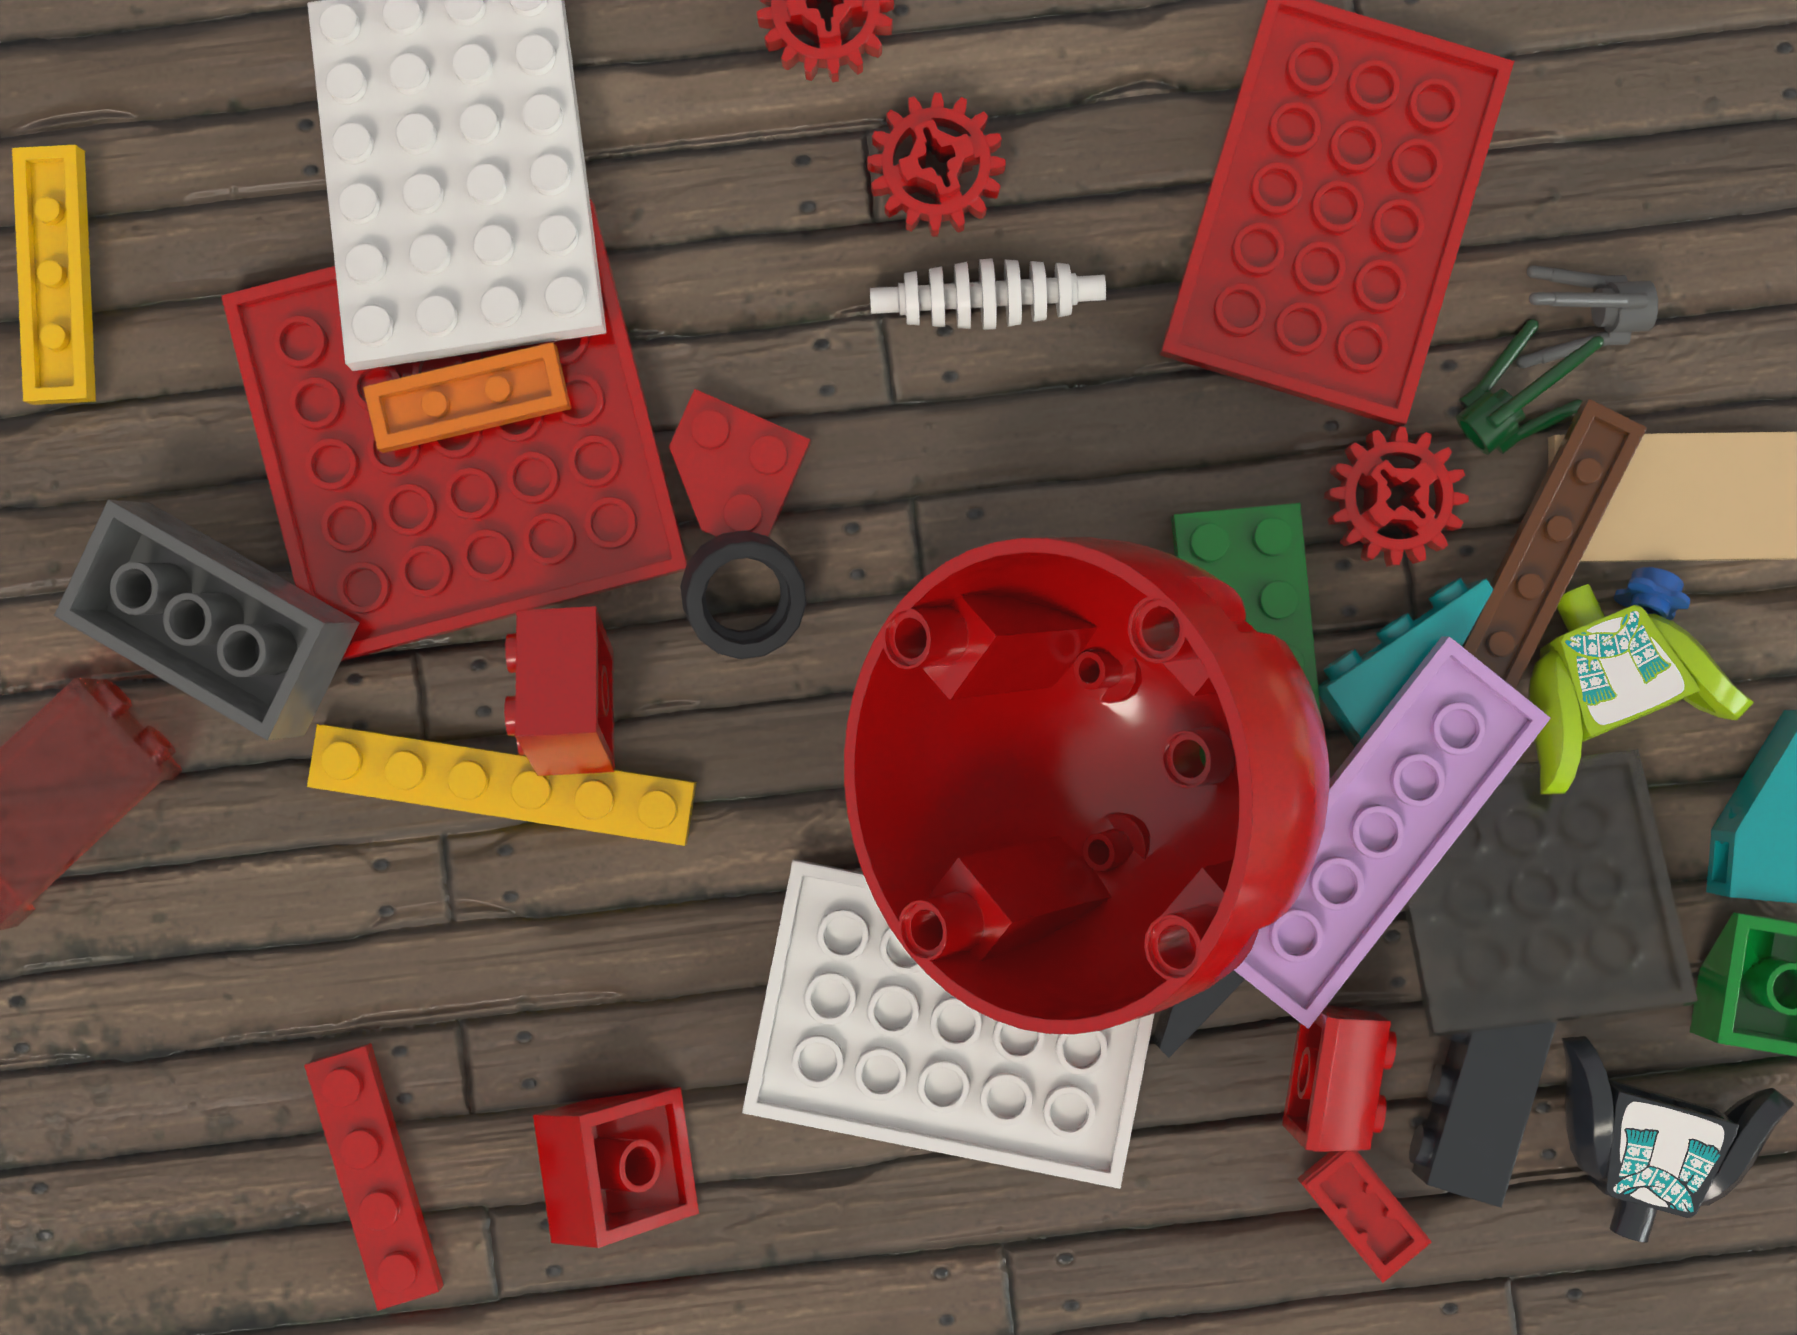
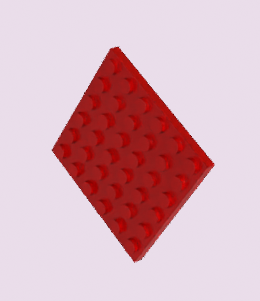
[221,199,688,661]

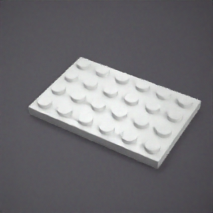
[307,0,607,371]
[742,859,1155,1189]

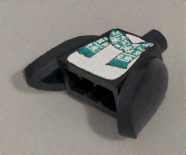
[1562,1036,1794,1243]

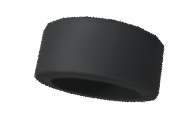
[680,530,807,659]

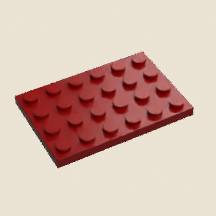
[1159,0,1515,427]

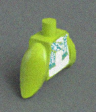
[1528,584,1754,794]

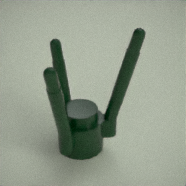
[1456,319,1604,455]

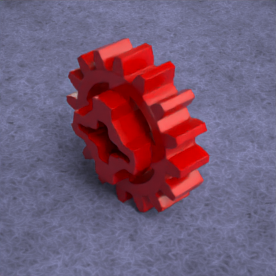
[757,0,894,82]
[867,92,1006,237]
[1324,426,1469,567]

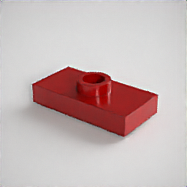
[1297,1150,1432,1283]

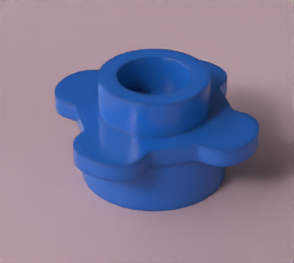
[1614,567,1691,620]

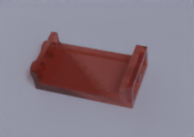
[0,678,182,930]

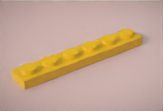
[307,724,697,846]

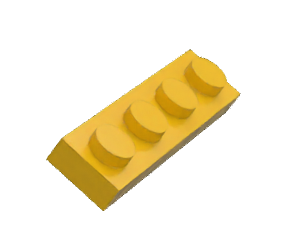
[12,145,96,405]

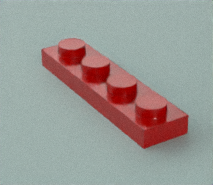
[304,1043,444,1311]

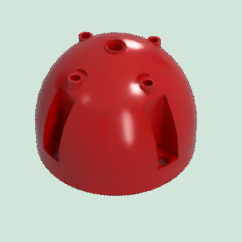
[844,537,1329,1035]

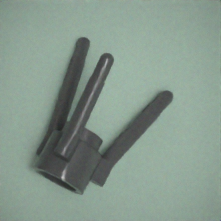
[1516,265,1658,368]

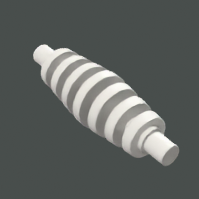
[870,259,1106,330]

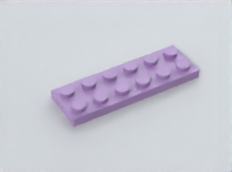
[1234,636,1551,1029]

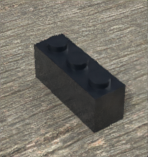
[1409,990,1557,1208]

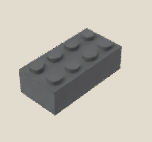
[54,500,360,741]

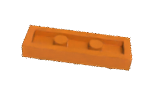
[363,342,571,453]

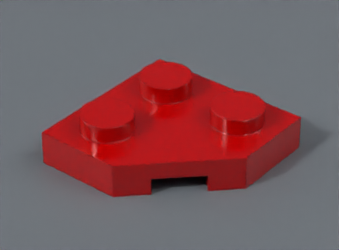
[669,389,812,537]

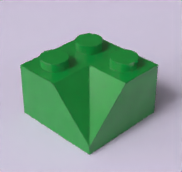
[1690,912,1797,1057]

